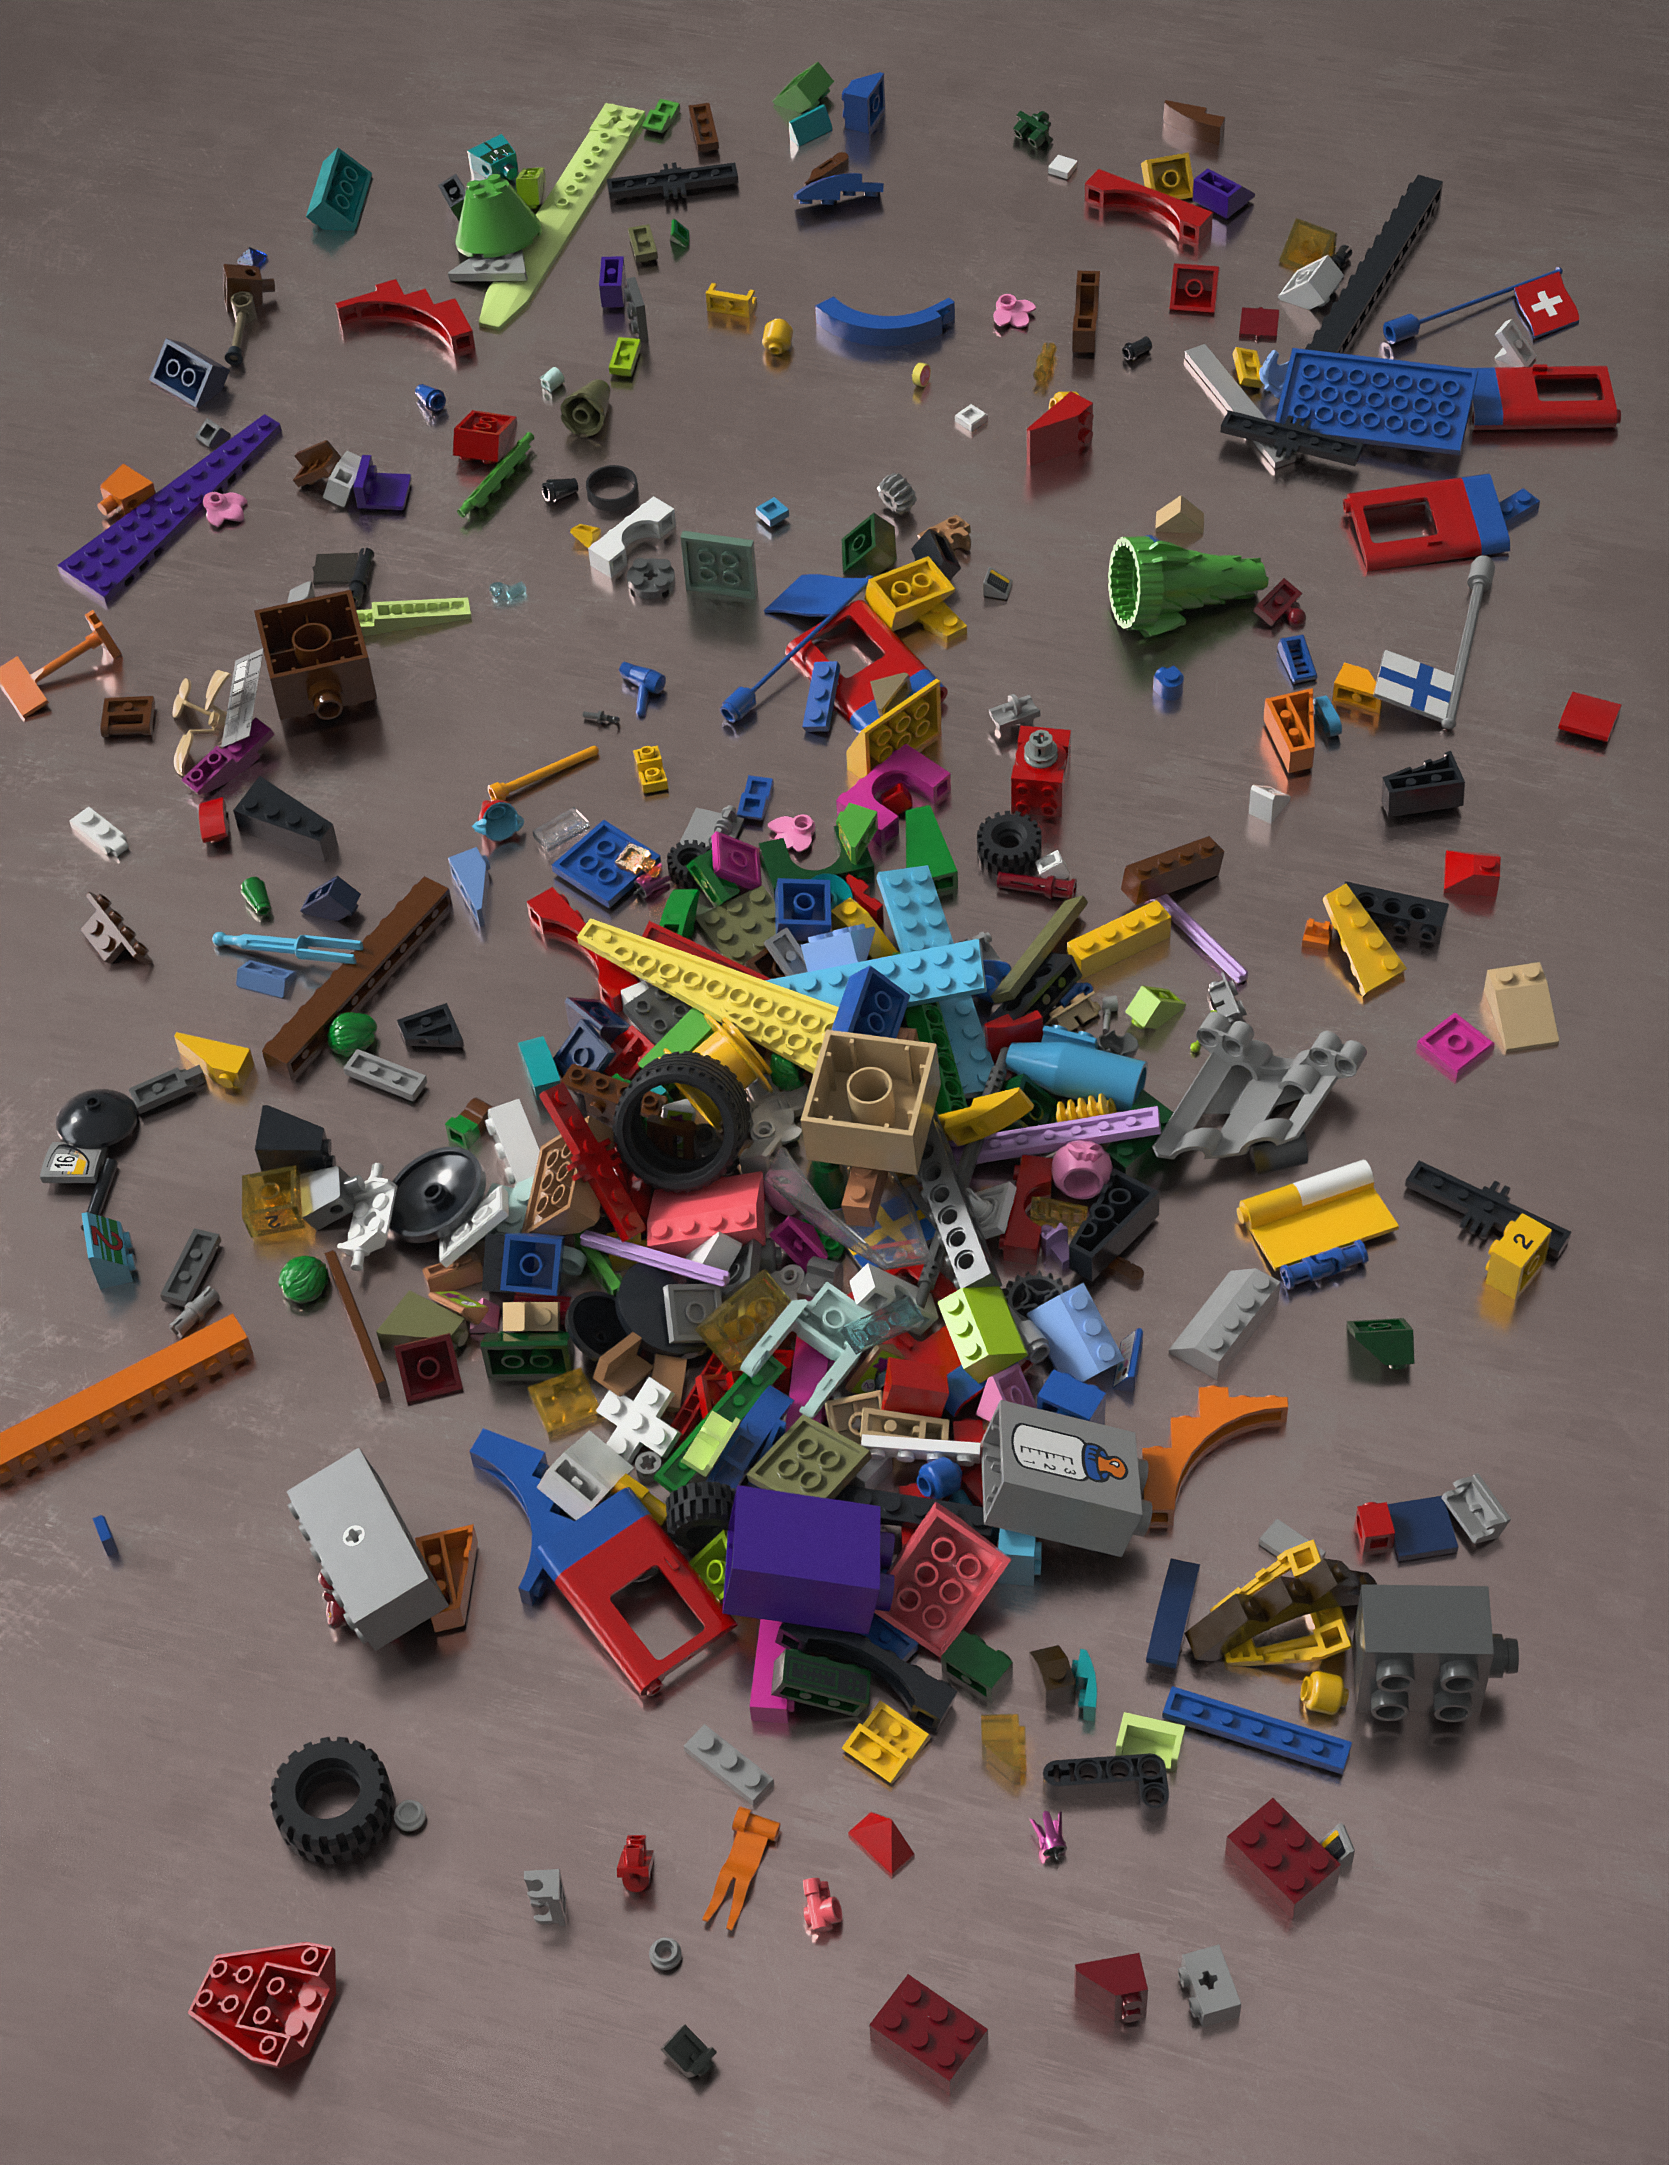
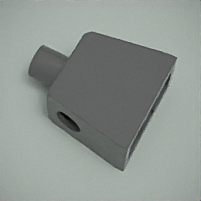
[300,1166,365,1231]

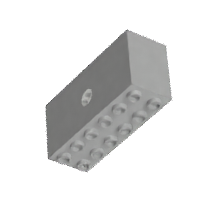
[286,1448,449,1651]

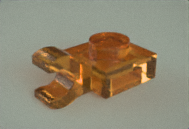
[615,842,662,878]

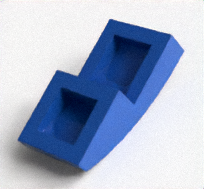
[737,775,774,820]

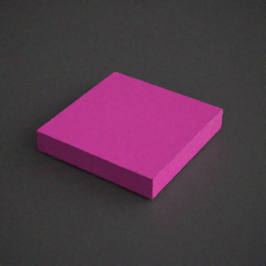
[711,831,762,890]
[1417,1013,1495,1078]

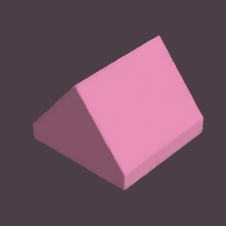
[469,1298,500,1333]

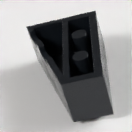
[1381,751,1465,817]

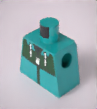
[467,134,518,180]

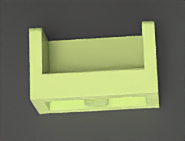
[1115,1712,1185,1773]

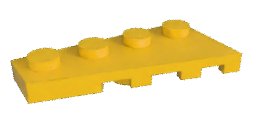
[1322,884,1407,997]

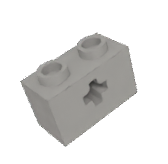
[1178,1944,1241,2028]

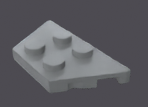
[448,249,528,281]

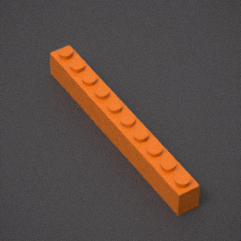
[0,1313,253,1484]

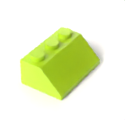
[938,1286,1029,1384]

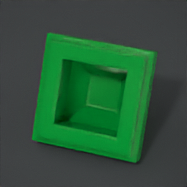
[670,219,689,247]

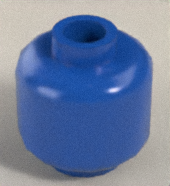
[917,1457,962,1500]

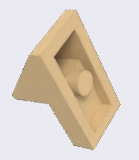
[503,1302,560,1331]

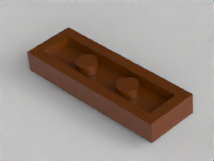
[688,103,719,152]

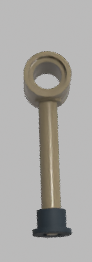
[225,291,257,365]

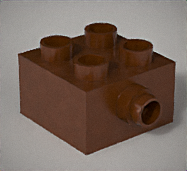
[254,590,377,720]

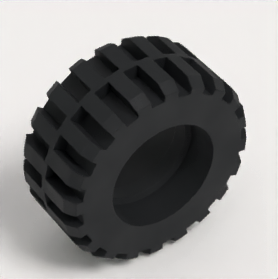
[269,1737,395,1864]

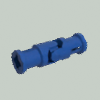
[1280,1239,1369,1290]

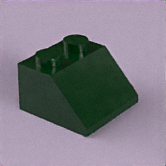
[841,513,897,575]
[998,1074,1058,1132]

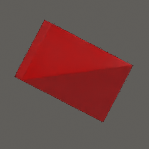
[848,1812,915,1877]

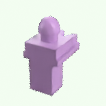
[1040,1223,1069,1270]

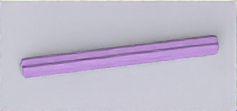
[1151,894,1248,983]
[580,1230,730,1288]

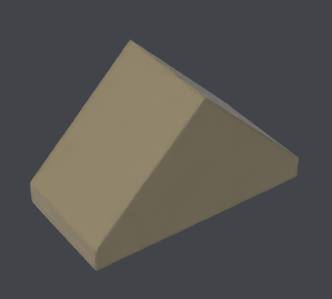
[870,672,912,718]

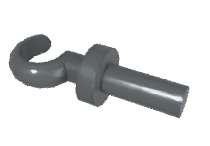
[583,711,620,723]

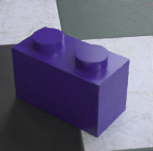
[599,256,626,308]

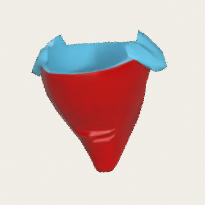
[472,799,524,841]

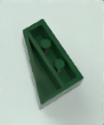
[1106,1089,1174,1179]

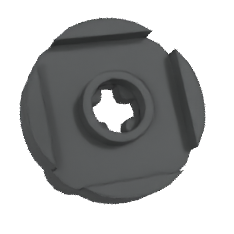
[627,558,675,599]

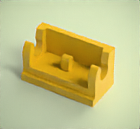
[705,283,757,318]

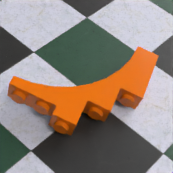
[1142,1385,1288,1525]

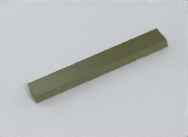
[990,895,1088,1004]

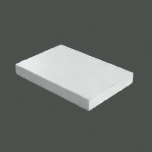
[439,1186,509,1268]

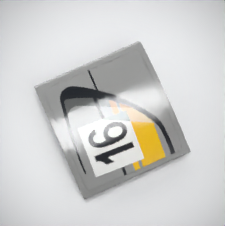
[40,1142,107,1183]

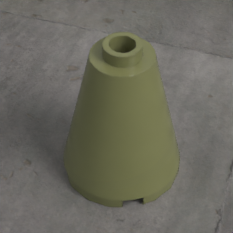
[560,379,611,436]

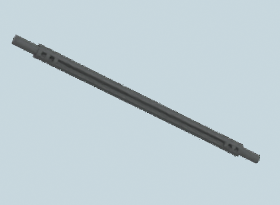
[914,1047,1009,1309]

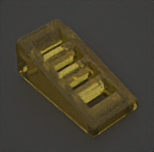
[1030,1196,1088,1232]

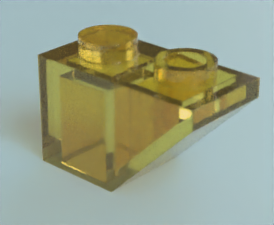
[981,1714,1027,1785]

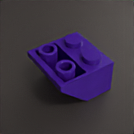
[1193,168,1255,218]

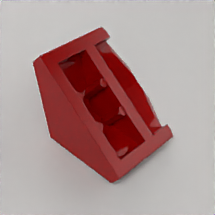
[604,1025,655,1081]

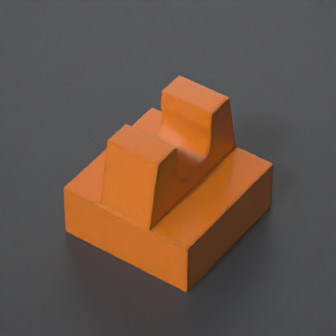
[1302,918,1333,951]

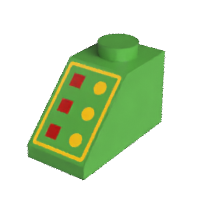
[836,803,878,864]

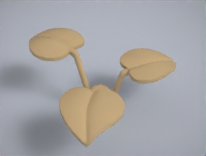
[172,670,232,776]

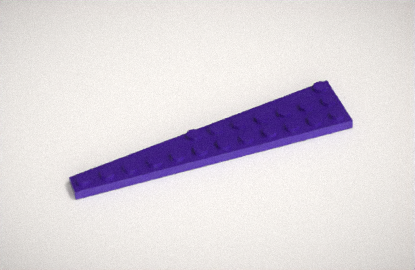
[57,414,282,604]

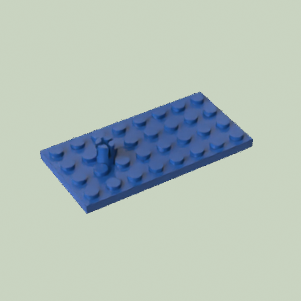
[1275,348,1478,456]

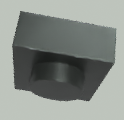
[660,2024,717,2078]

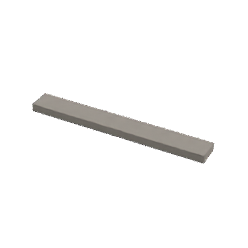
[1185,344,1296,469]

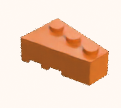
[1263,688,1315,773]
[415,1524,478,1632]

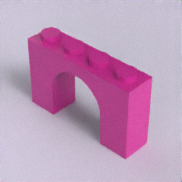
[836,744,951,847]

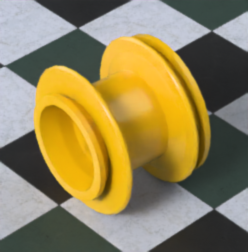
[658,1013,773,1134]

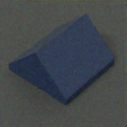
[565,997,631,1046]

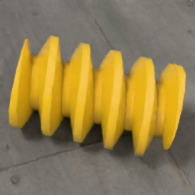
[1056,1093,1117,1122]

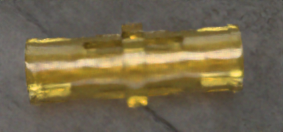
[1033,342,1057,382]

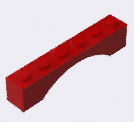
[1085,169,1213,245]
[526,887,641,1014]

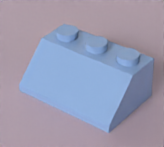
[1026,1283,1124,1382]

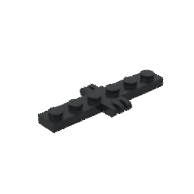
[607,162,739,200]
[1220,410,1363,466]
[1405,1160,1572,1258]

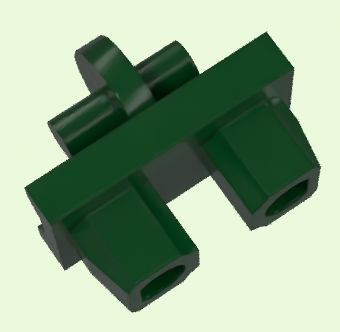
[1013,110,1053,148]

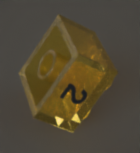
[242,1165,305,1238]

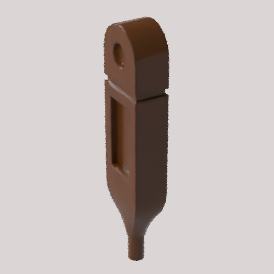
[803,152,849,186]
[1103,1256,1144,1286]

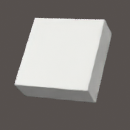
[1048,155,1077,179]
[955,404,988,432]

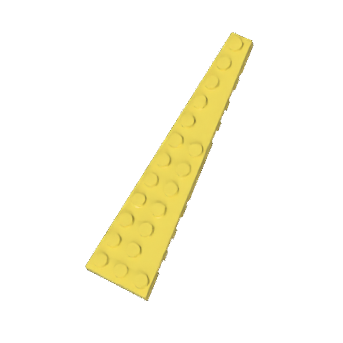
[577,918,839,1074]

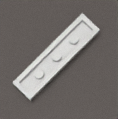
[861,1434,981,1466]

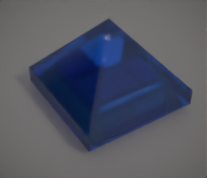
[237,247,268,267]

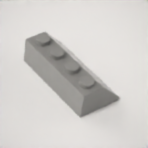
[1169,1268,1280,1380]

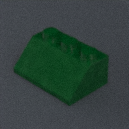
[480,1330,575,1378]

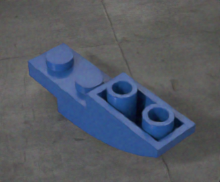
[794,173,884,205]
[706,1385,795,1490]

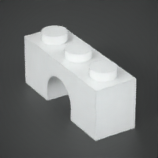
[850,1263,939,1335]

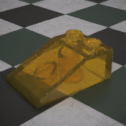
[695,1269,791,1371]

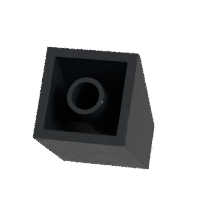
[255,1105,336,1182]

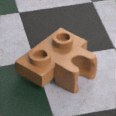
[917,515,971,556]

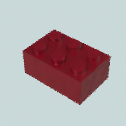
[1225,1798,1341,1920]
[869,1974,988,2096]

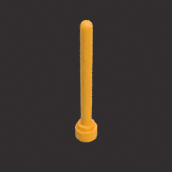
[488,746,599,801]

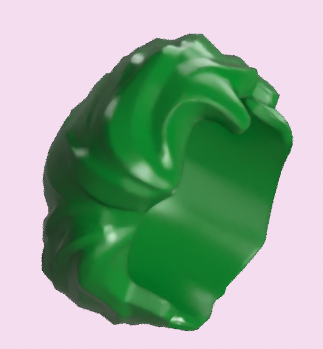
[327,1012,377,1057]
[770,1052,806,1092]
[278,1256,329,1303]

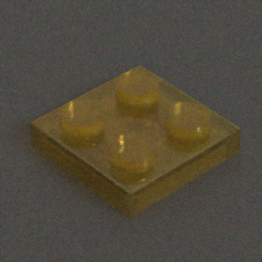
[528,1367,603,1438]

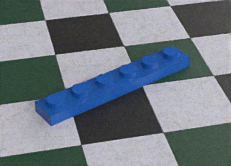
[1162,1686,1352,1775]

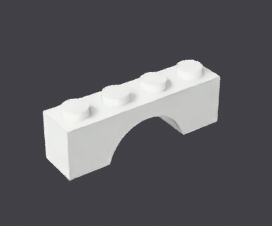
[588,496,676,578]

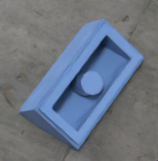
[236,960,297,998]

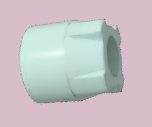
[540,367,565,393]

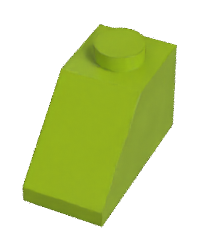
[1125,986,1187,1029]

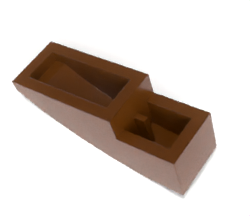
[1163,100,1225,145]

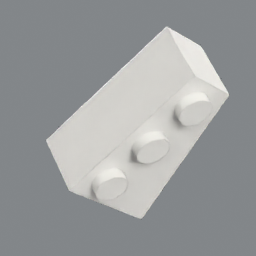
[485,1099,540,1186]

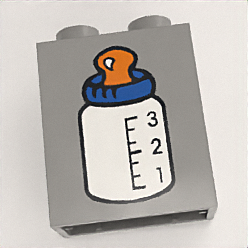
[981,1400,1152,1557]

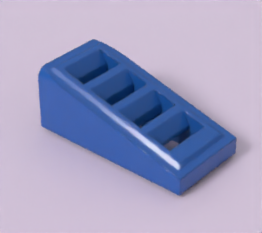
[1277,634,1318,683]

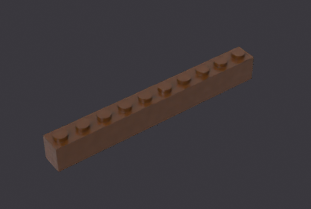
[262,876,452,1080]

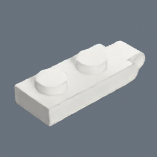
[69,807,129,857]

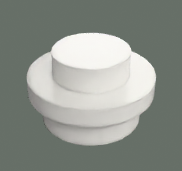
[394,1800,426,1831]

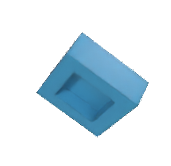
[756,497,789,527]

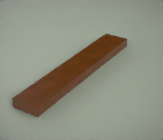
[324,1250,390,1399]

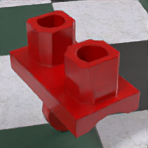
[617,1835,654,1892]

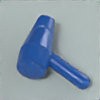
[619,662,666,717]

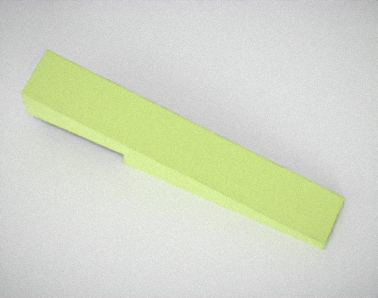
[356,597,471,636]

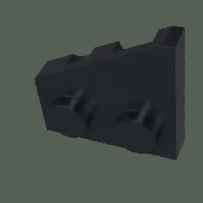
[397,1003,464,1047]

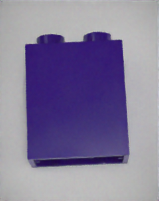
[722,1485,895,1634]

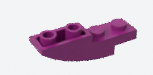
[181,717,275,795]

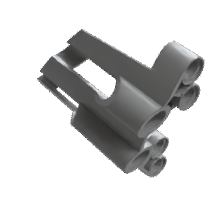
[1152,1012,1367,1159]

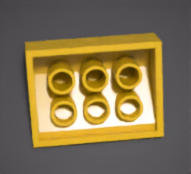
[846,678,941,779]

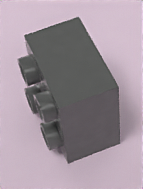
[1352,1585,1519,1722]

